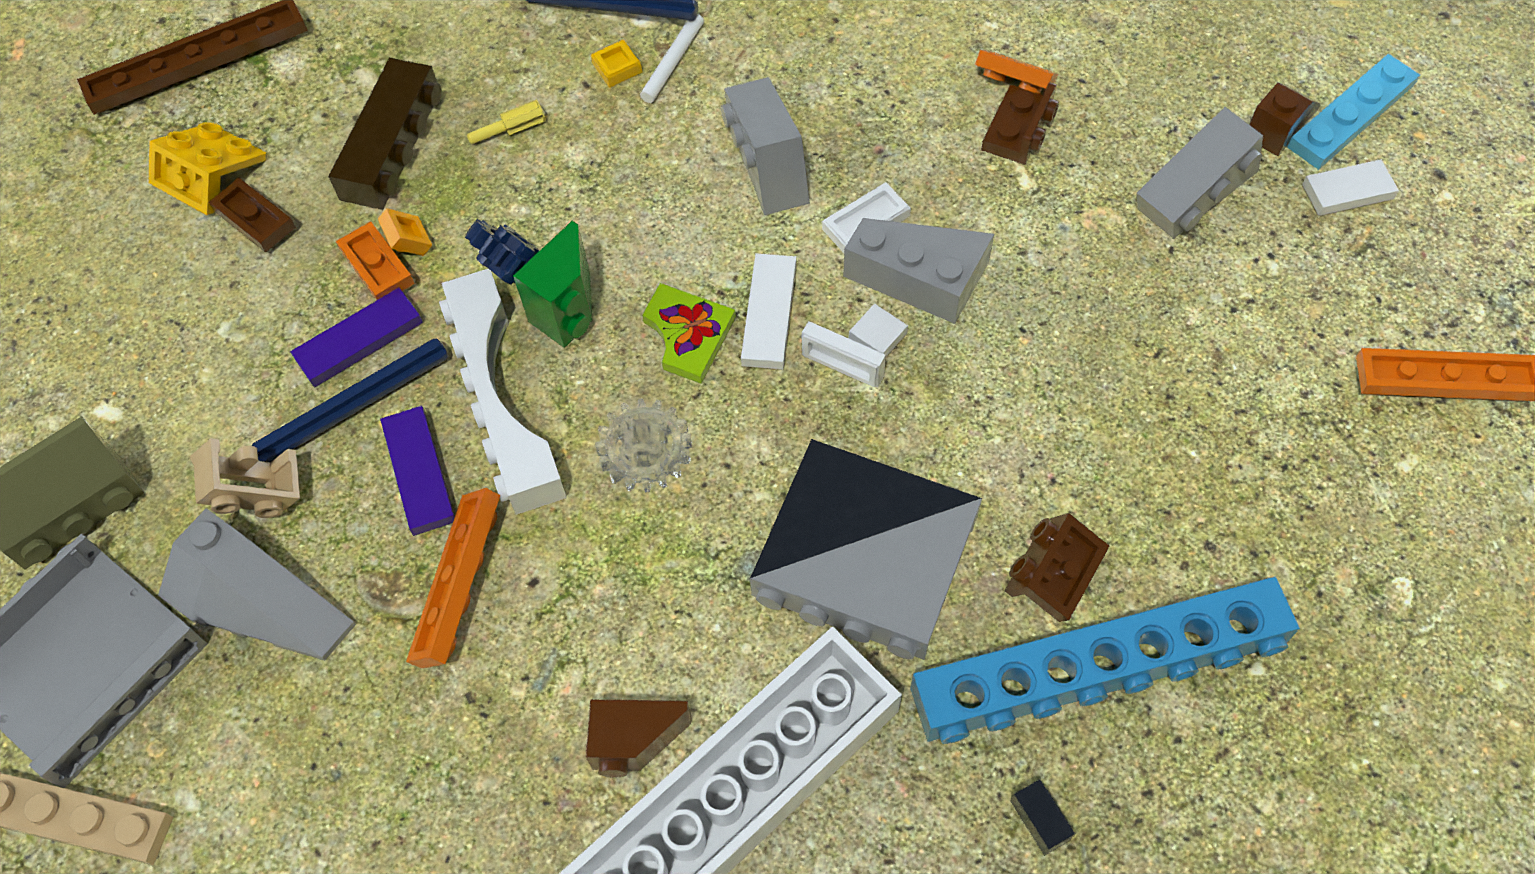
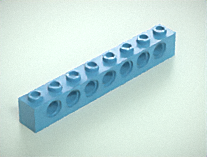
[910,576,1300,744]

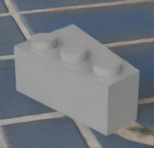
[721,77,810,216]
[1137,107,1263,239]

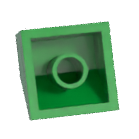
[513,220,592,348]

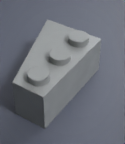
[843,218,994,324]

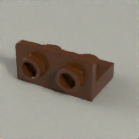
[981,82,1060,165]
[1005,513,1110,622]

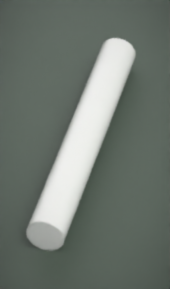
[640,14,704,103]

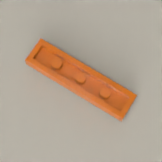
[1356,348,1535,401]
[406,488,500,669]

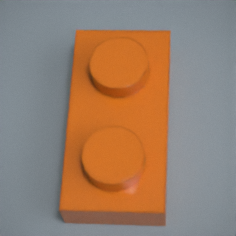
[975,50,1058,94]
[336,221,415,300]

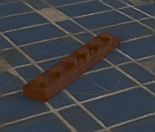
[77,0,308,115]

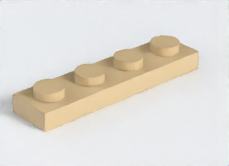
[0,773,174,866]

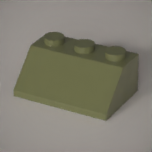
[0,416,144,570]

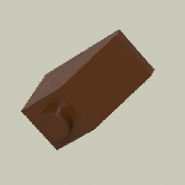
[1249,82,1321,157]
[586,699,691,778]

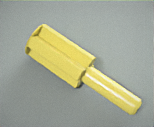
[467,100,545,144]

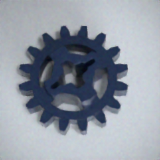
[465,218,539,285]

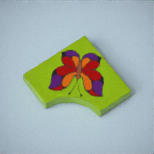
[642,283,736,384]

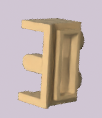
[190,438,300,518]

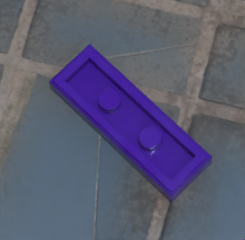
[290,288,423,388]
[380,405,455,536]

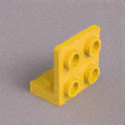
[149,122,266,215]

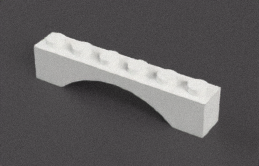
[439,269,567,515]

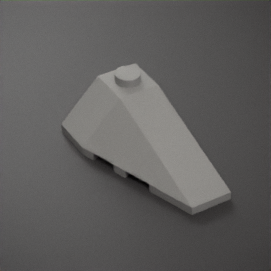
[158,508,356,661]

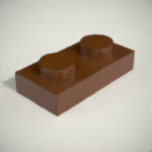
[208,178,296,253]

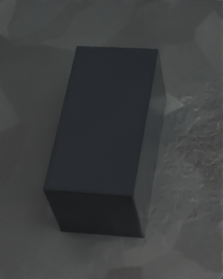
[1010,779,1075,856]

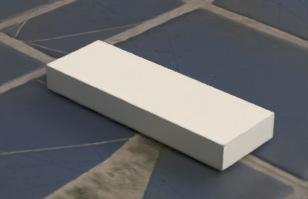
[741,253,796,370]

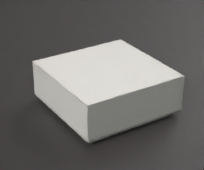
[849,303,908,356]

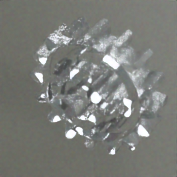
[595,399,692,493]

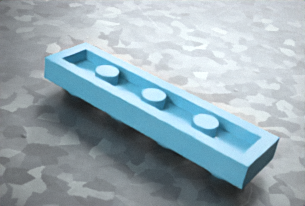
[1287,54,1420,170]

